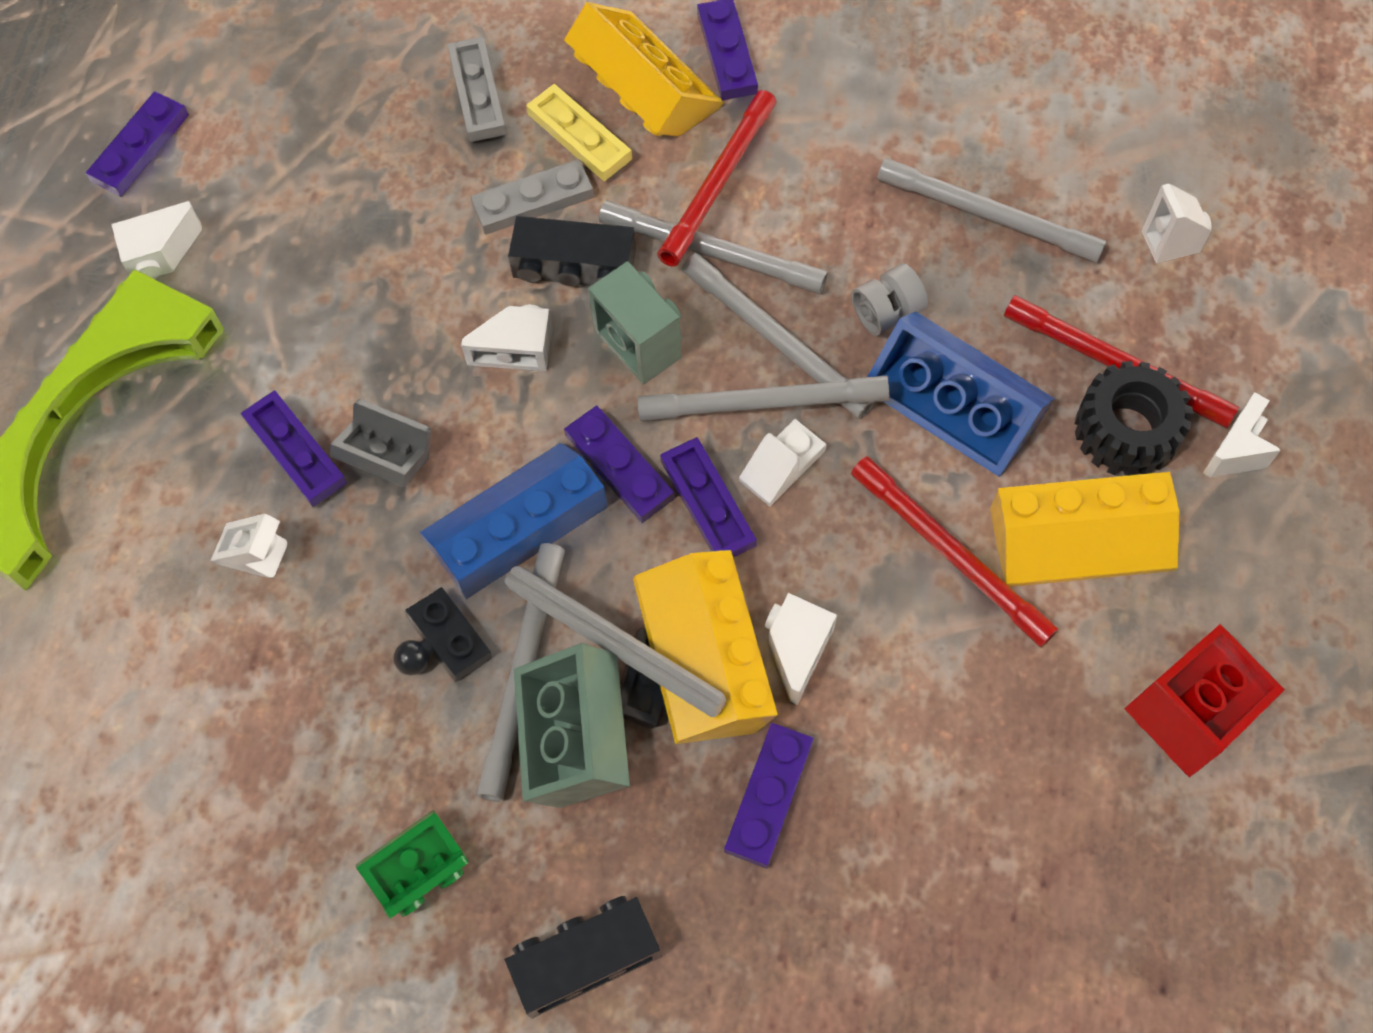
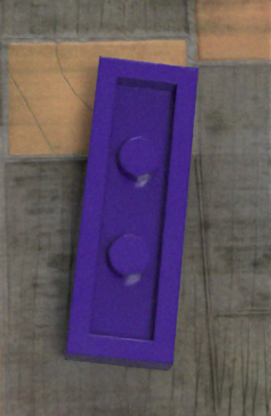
[697,0,758,101]
[85,91,189,197]
[240,390,347,507]
[564,405,675,523]
[660,437,757,558]
[724,722,814,869]

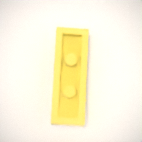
[526,84,632,182]

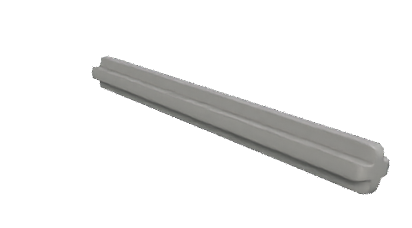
[504,566,727,717]

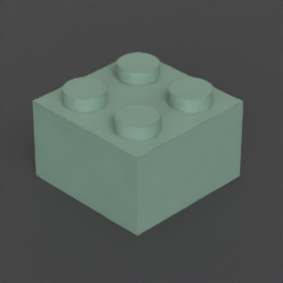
[588,261,682,385]

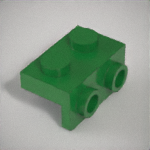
[355,810,469,919]

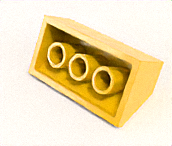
[564,2,724,137]
[990,472,1180,587]
[633,550,778,744]

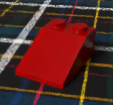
[1124,624,1285,778]

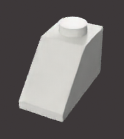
[1142,184,1212,263]
[112,201,202,279]
[461,304,553,371]
[765,593,837,705]

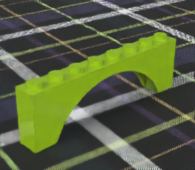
[0,269,224,591]

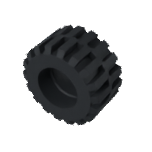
[1074,361,1193,476]

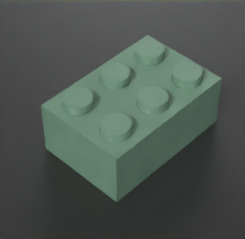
[514,643,630,808]

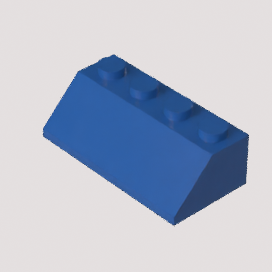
[867,312,1055,477]
[420,443,608,599]

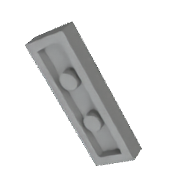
[447,36,507,142]
[470,159,594,235]

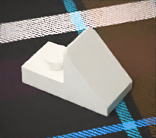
[1203,392,1280,477]
[739,419,826,507]
[211,514,287,578]

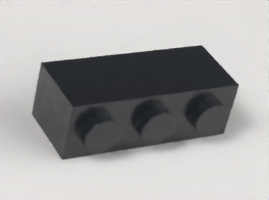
[508,216,636,286]
[504,896,662,1019]

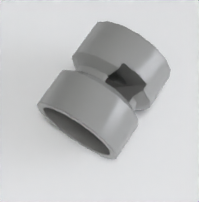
[851,263,928,336]

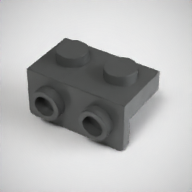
[330,399,431,487]

